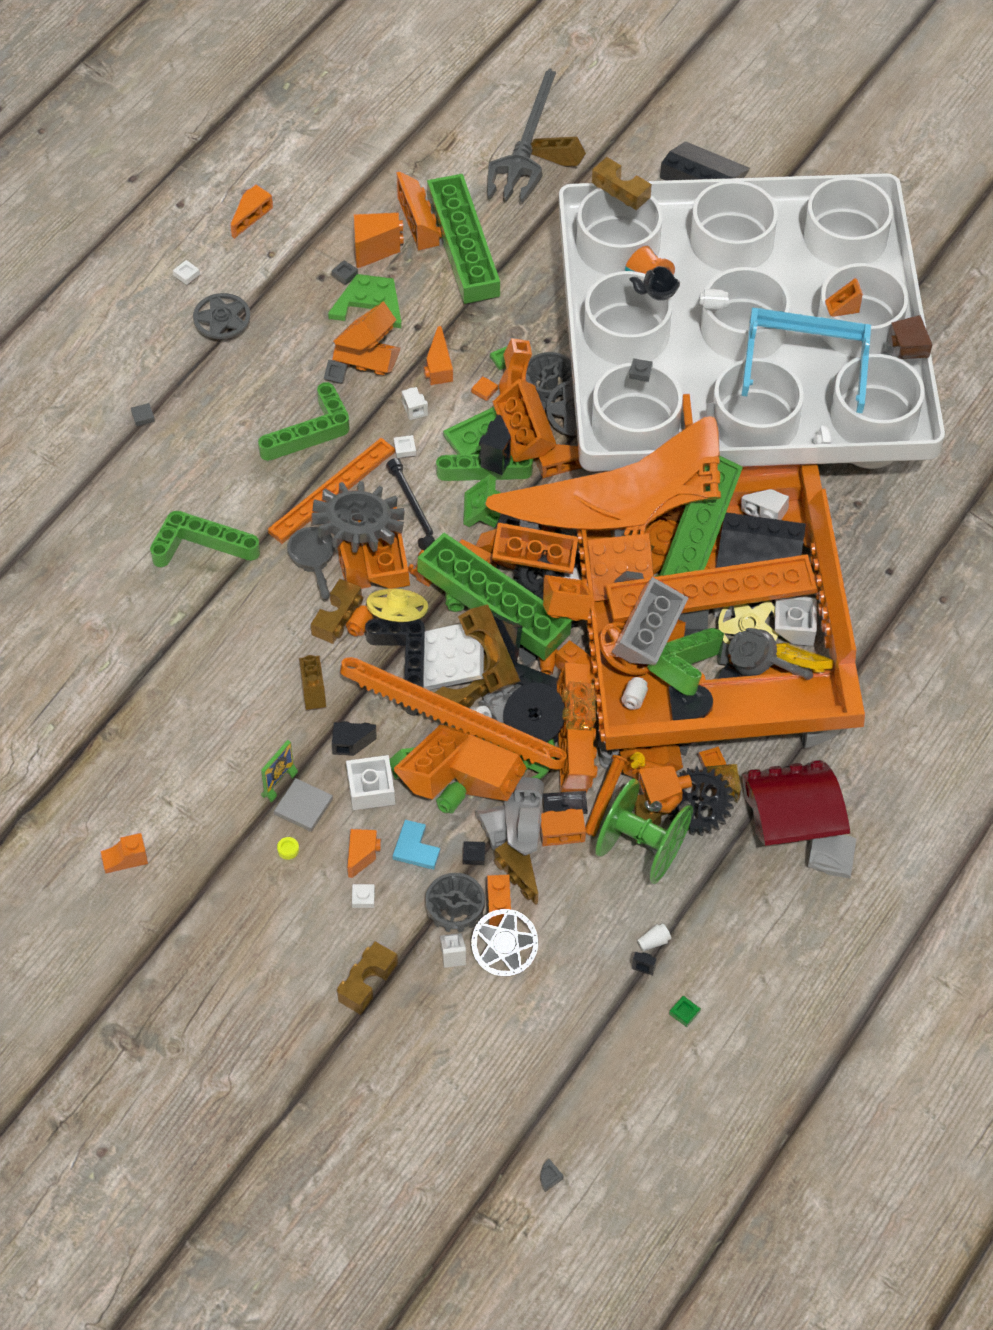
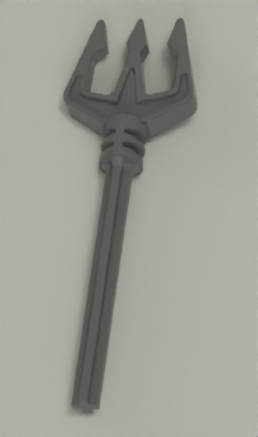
[487,68,556,202]

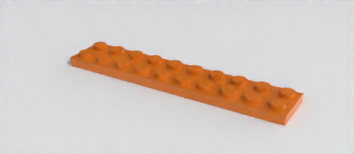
[606,554,817,622]

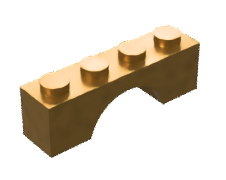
[458,604,520,693]
[434,654,489,725]

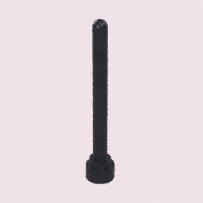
[386,458,433,535]

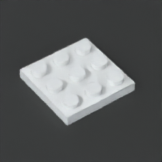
[424,624,484,690]

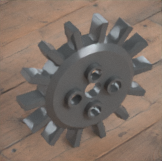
[311,481,405,552]

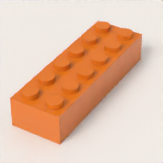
[557,663,598,793]

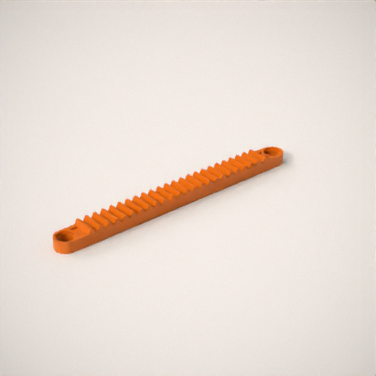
[340,657,567,769]

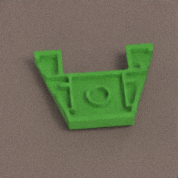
[328,274,402,328]

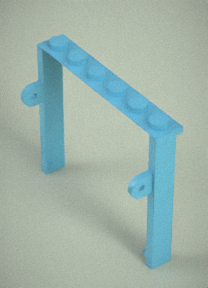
[741,307,871,413]

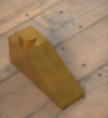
[531,136,586,166]

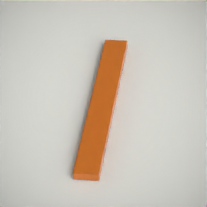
[268,438,395,544]

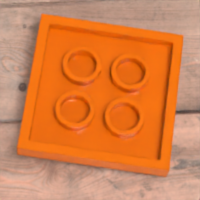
[588,533,654,602]

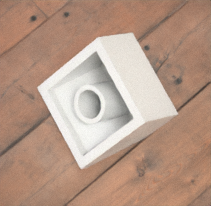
[775,596,817,646]

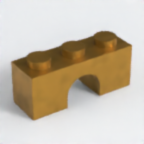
[592,157,652,210]
[311,578,363,644]
[337,941,398,1015]

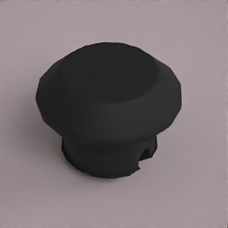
[418,535,435,551]

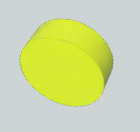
[277,837,299,860]

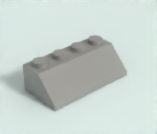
[612,577,688,665]

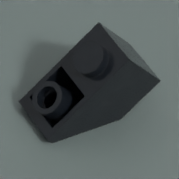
[332,721,377,756]

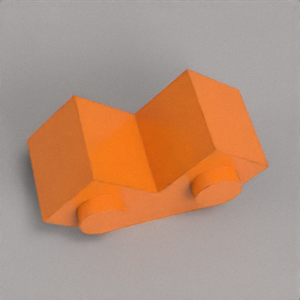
[620,744,683,780]

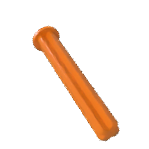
[585,755,628,837]

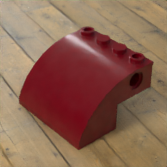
[742,760,851,846]

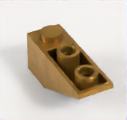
[299,655,327,710]
[494,841,538,905]

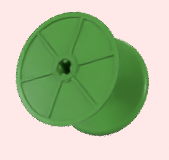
[596,778,693,884]

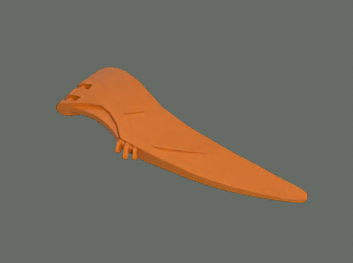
[486,416,721,536]

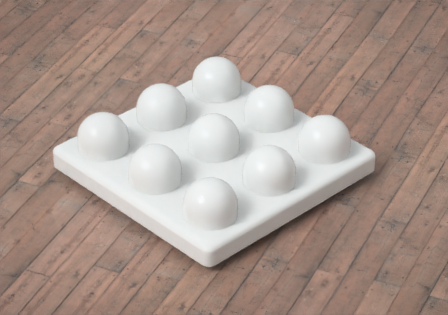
[559,174,945,472]

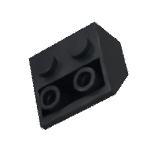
[479,414,511,475]

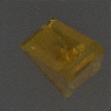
[707,764,741,803]

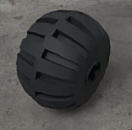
[514,550,564,594]

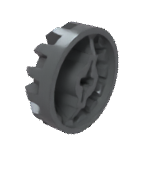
[526,352,573,401]
[425,873,485,932]

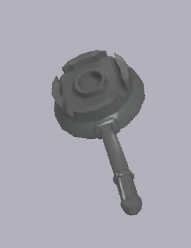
[287,527,335,599]
[728,628,813,680]

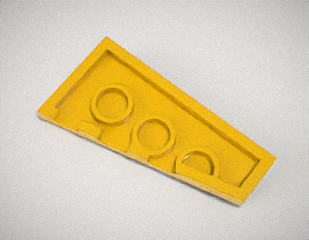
[776,643,834,672]

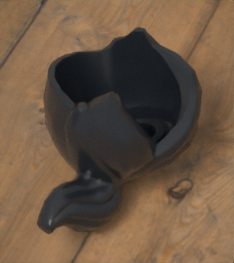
[629,266,680,301]

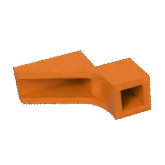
[499,338,532,394]

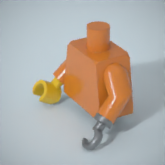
[630,752,692,814]

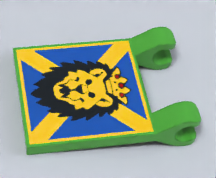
[261,740,298,803]

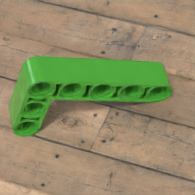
[258,382,350,461]
[436,454,533,481]
[150,511,260,567]
[647,628,724,695]

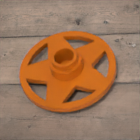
[599,622,650,675]

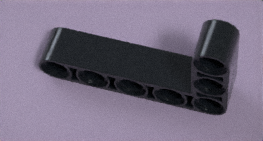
[365,619,425,716]

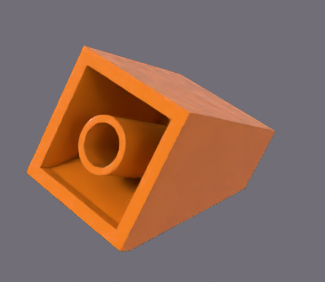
[354,213,404,268]
[449,735,527,801]

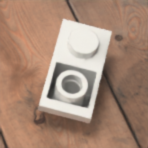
[741,489,789,520]

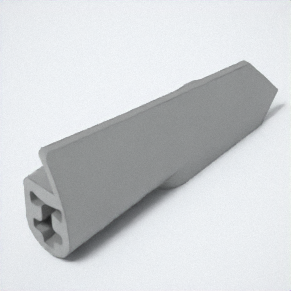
[504,777,544,855]

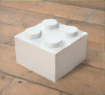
[346,755,395,810]

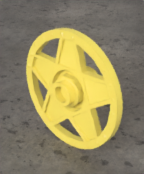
[366,589,428,622]
[718,600,779,644]

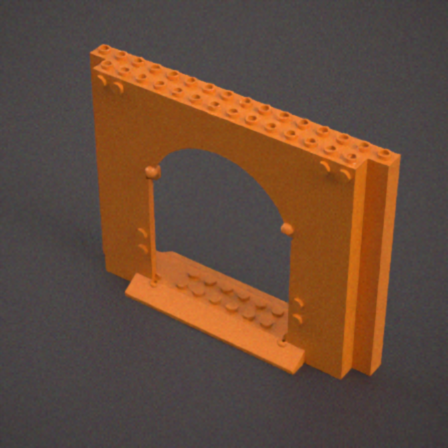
[577,464,865,750]

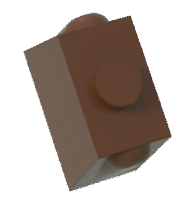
[888,315,932,359]

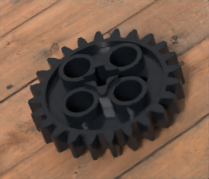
[668,766,735,836]

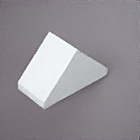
[440,933,466,968]

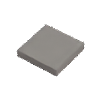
[274,778,333,832]

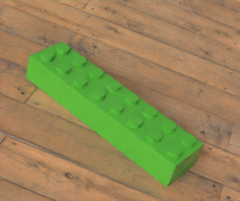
[427,173,500,304]
[417,532,572,661]

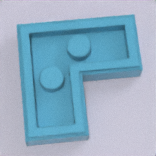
[393,820,440,870]

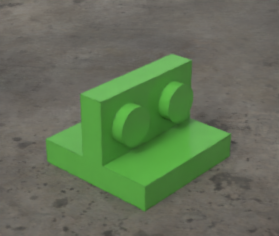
[463,474,501,528]

